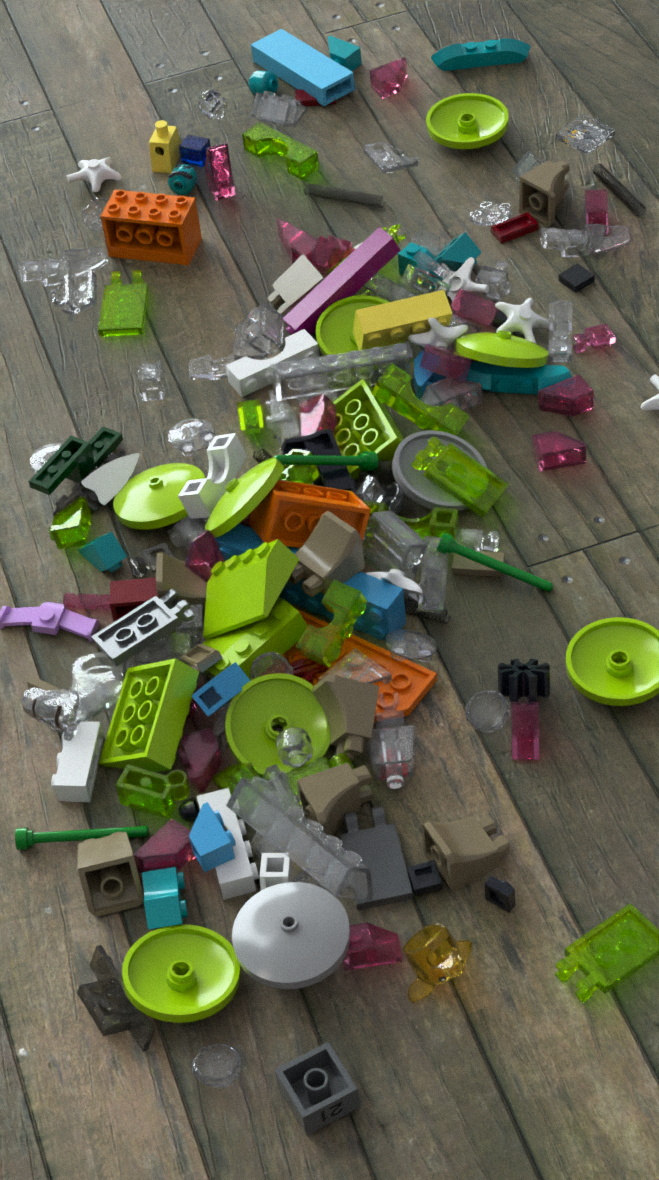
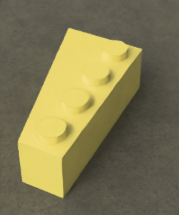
[353,290,452,356]

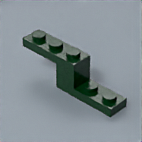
[29,426,123,495]

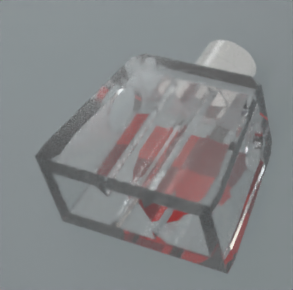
[399,264,452,296]
[365,725,416,789]

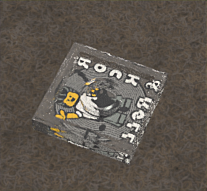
[556,114,615,155]

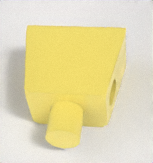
[149,120,183,173]

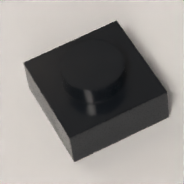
[407,860,443,896]
[484,876,516,913]

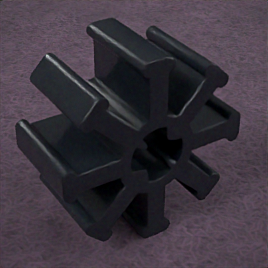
[497,659,550,702]

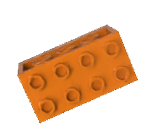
[100,190,202,265]
[248,479,371,548]

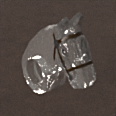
[22,652,125,741]

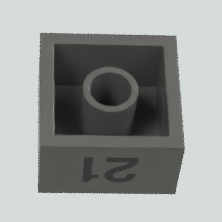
[274,1041,361,1136]

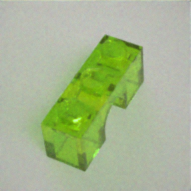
[296,579,367,668]

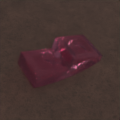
[450,289,498,327]

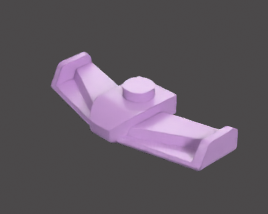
[0,602,100,642]

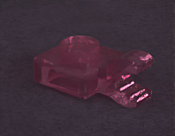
[572,323,615,353]

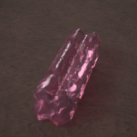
[63,593,110,610]

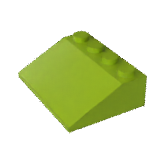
[308,379,404,479]
[203,539,300,640]
[203,597,310,680]
[98,658,199,772]

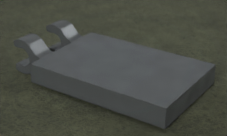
[91,589,195,667]
[340,806,413,910]

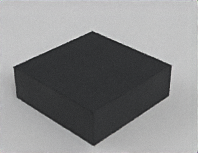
[559,263,595,293]

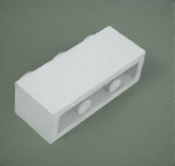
[51,721,105,802]

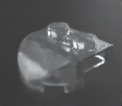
[51,270,97,314]

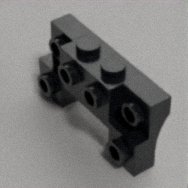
[281,428,359,497]

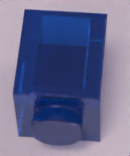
[179,134,213,167]

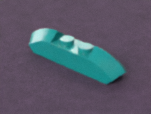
[431,38,531,71]
[457,361,575,395]

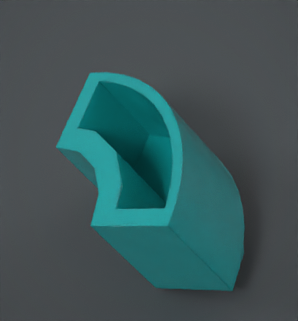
[142,867,188,929]

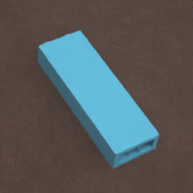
[251,29,355,106]

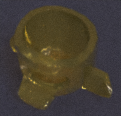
[403,923,473,1003]

